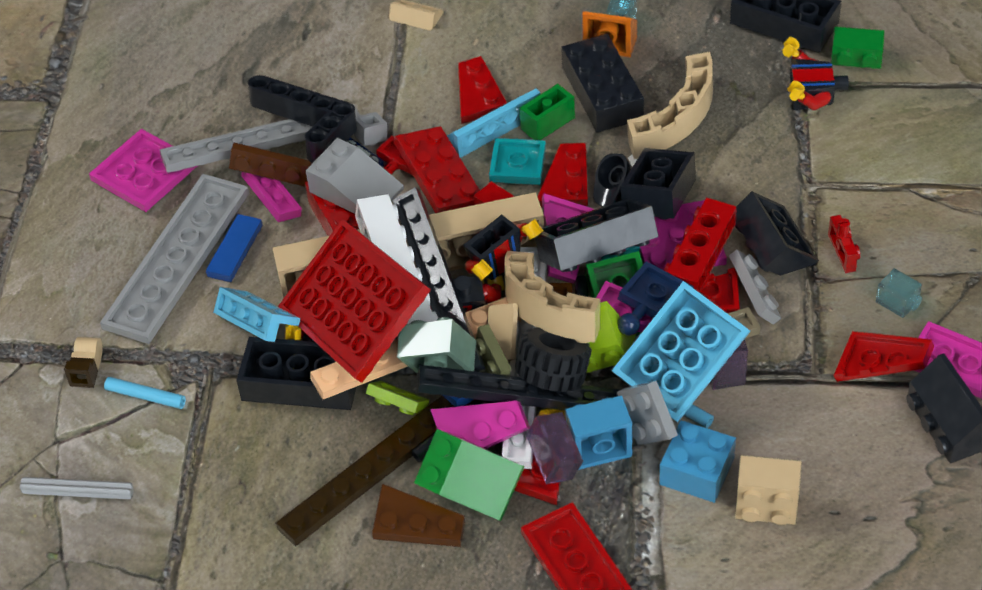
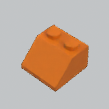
[582,11,637,57]

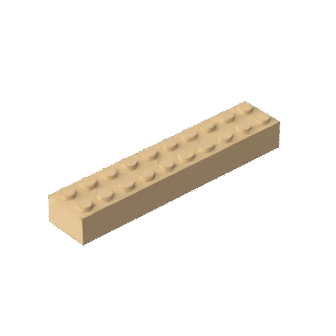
[273,192,544,299]

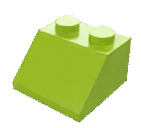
[587,301,635,373]

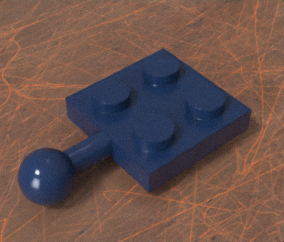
[618,261,694,336]

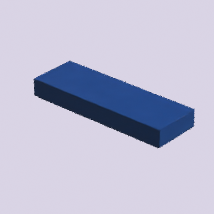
[206,214,263,282]

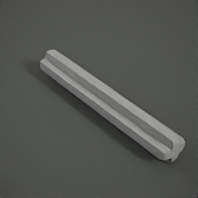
[20,477,134,499]

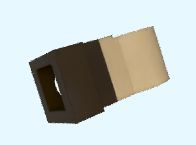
[64,337,103,388]

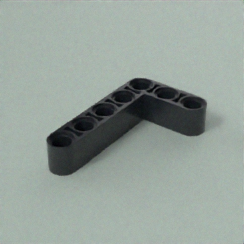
[248,75,357,163]

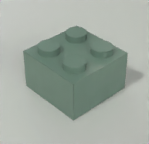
[397,317,476,373]

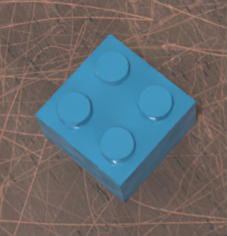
[566,395,632,470]
[659,420,736,503]

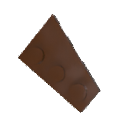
[372,484,465,547]

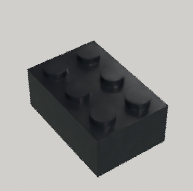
[621,148,696,219]

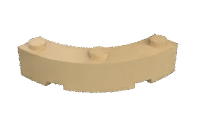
[627,52,713,159]
[505,251,600,343]

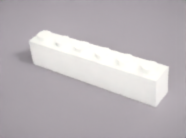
[355,194,438,339]

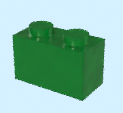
[831,27,885,69]
[519,83,575,140]

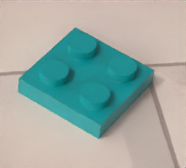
[489,138,546,185]

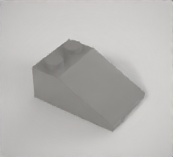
[306,138,404,213]

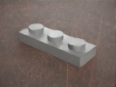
[729,249,782,325]

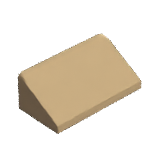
[389,0,443,30]
[488,303,518,361]

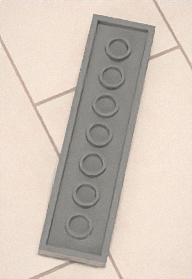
[100,174,249,344]

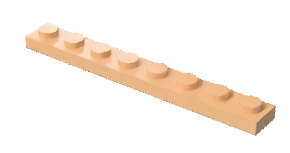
[310,297,522,399]

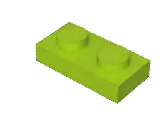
[366,381,429,415]

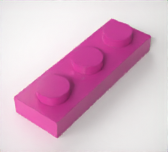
[241,172,302,222]

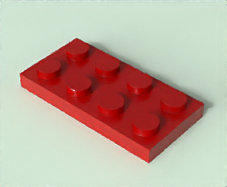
[394,126,480,213]
[521,502,632,590]

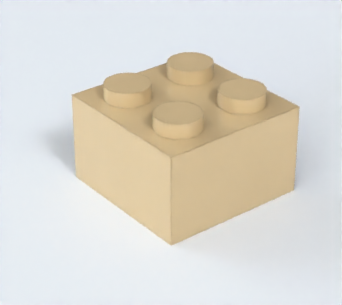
[736,455,801,525]

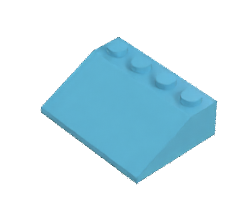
[612,281,750,422]

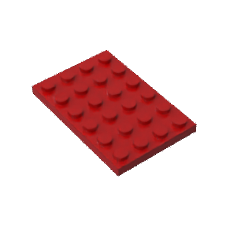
[278,219,431,383]

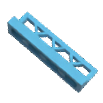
[447,89,541,158]
[213,287,300,342]

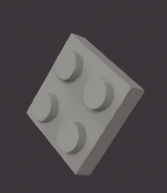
[617,381,678,445]

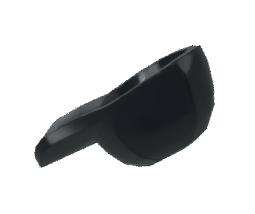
[593,153,632,207]

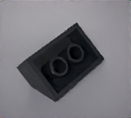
[735,191,819,276]
[906,353,982,464]

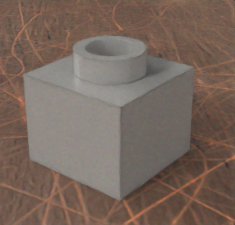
[353,112,387,146]

